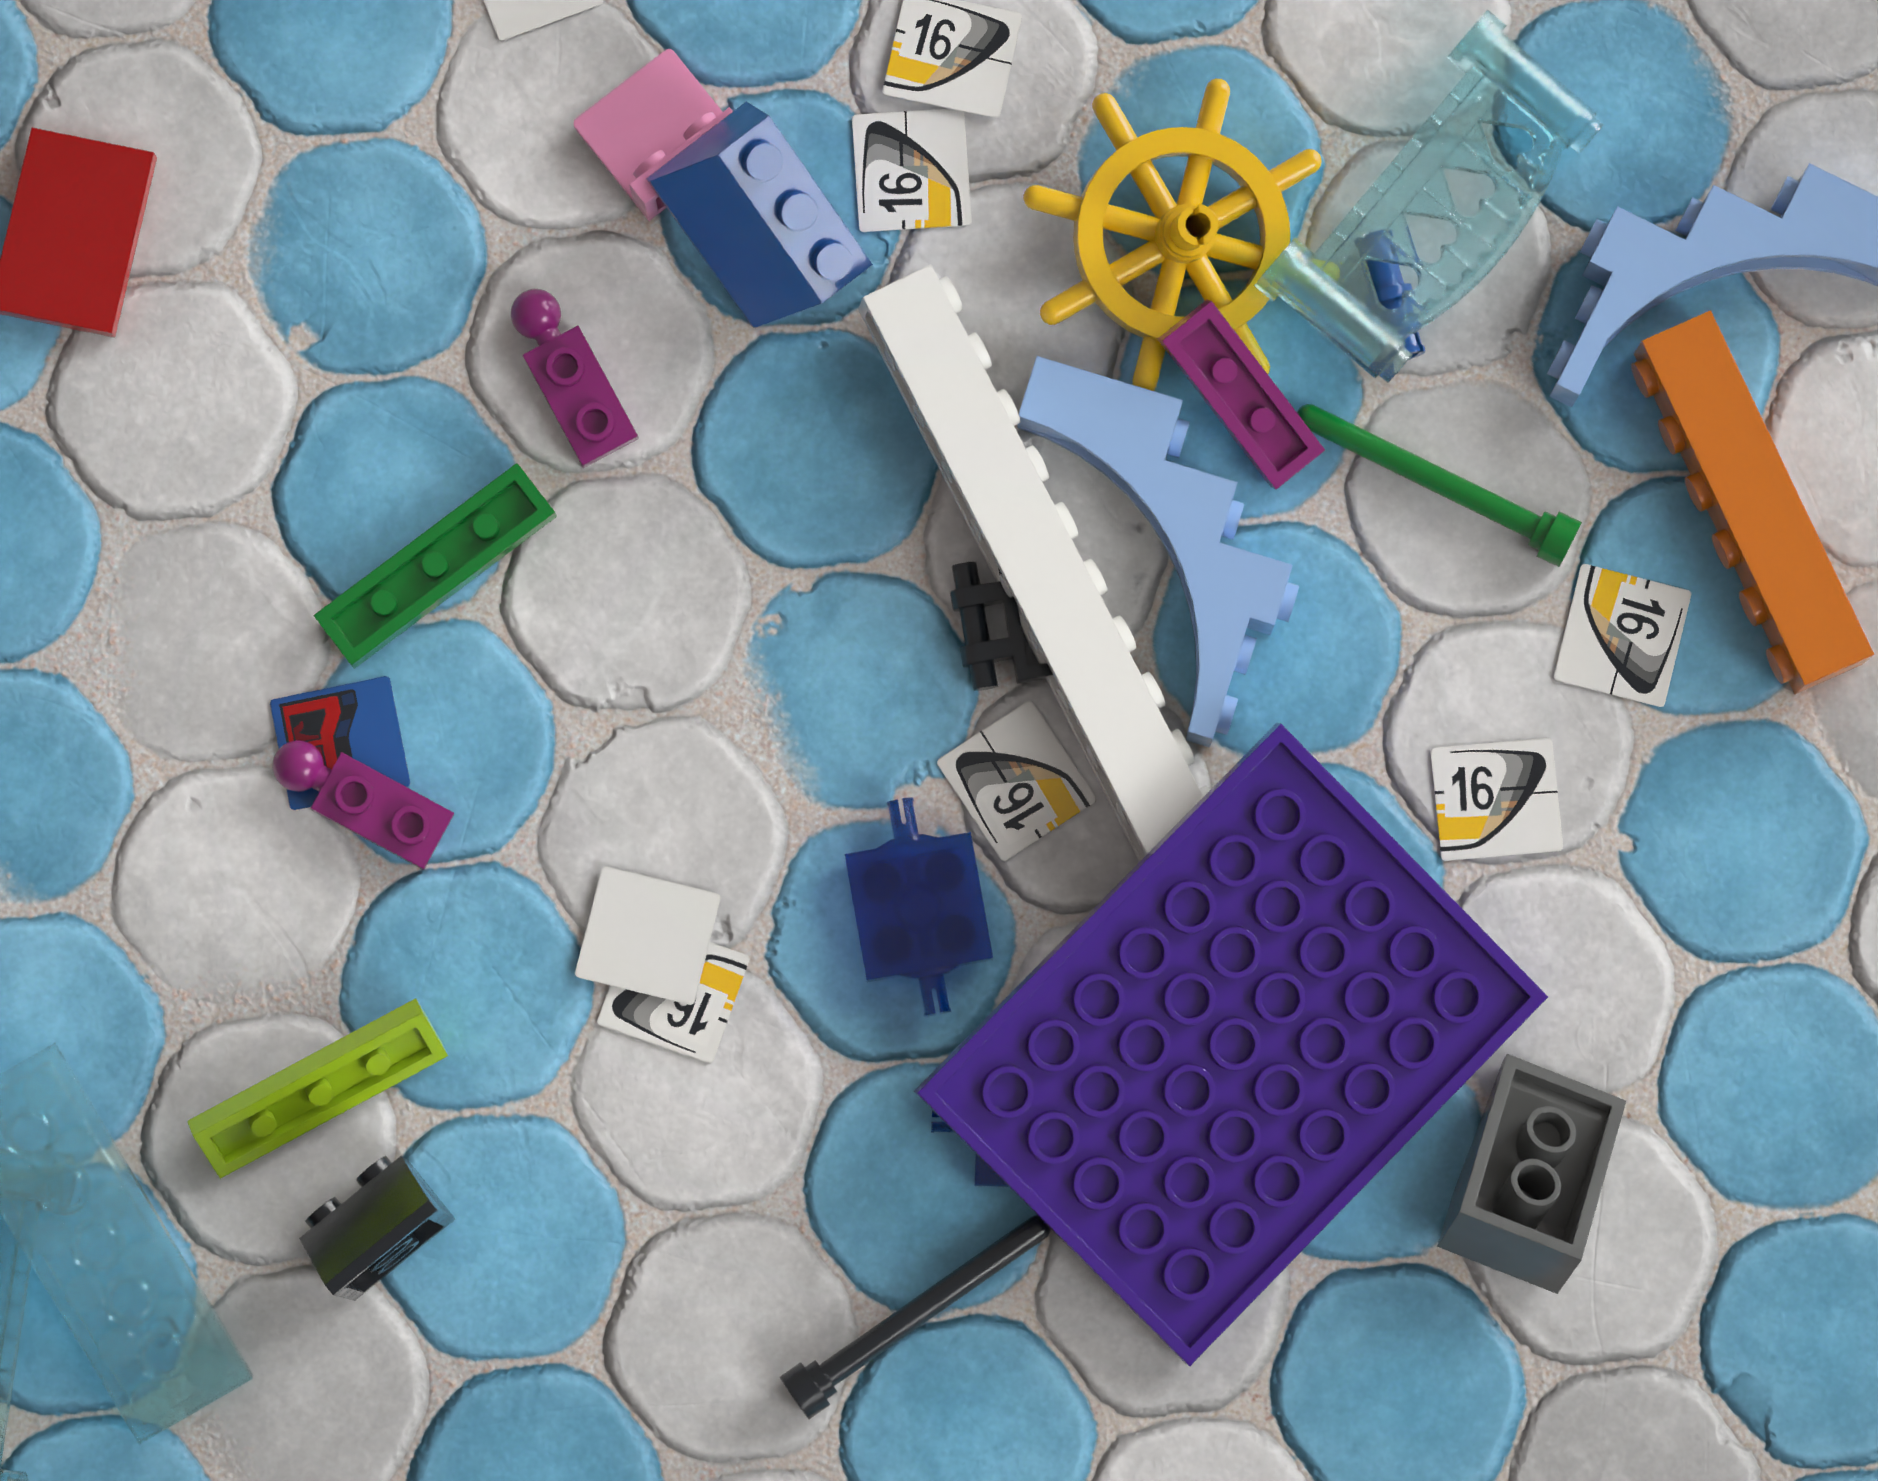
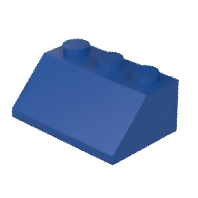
[646,101,873,328]

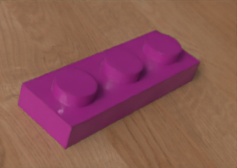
[1158,299,1325,489]

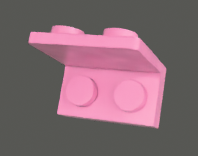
[574,49,733,221]

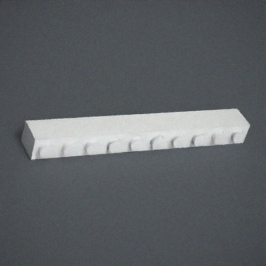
[858,264,1211,861]

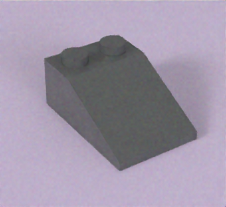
[1437,1054,1626,1294]

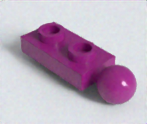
[511,289,639,468]
[272,740,454,870]

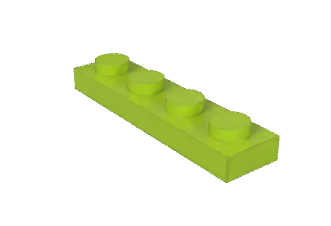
[187,998,448,1179]

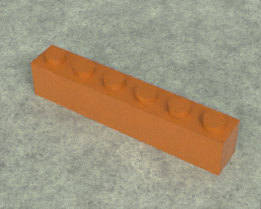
[1631,310,1875,695]

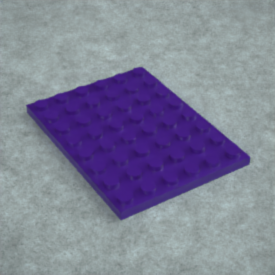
[914,723,1548,1366]

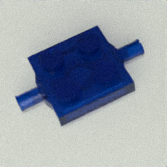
[845,797,993,1017]

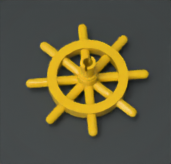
[1023,78,1338,391]

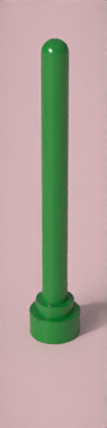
[1297,404,1582,567]

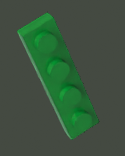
[313,463,557,669]

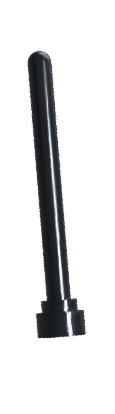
[780,1215,1051,1420]

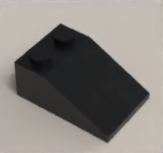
[299,1156,455,1301]

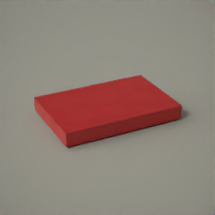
[0,127,157,338]

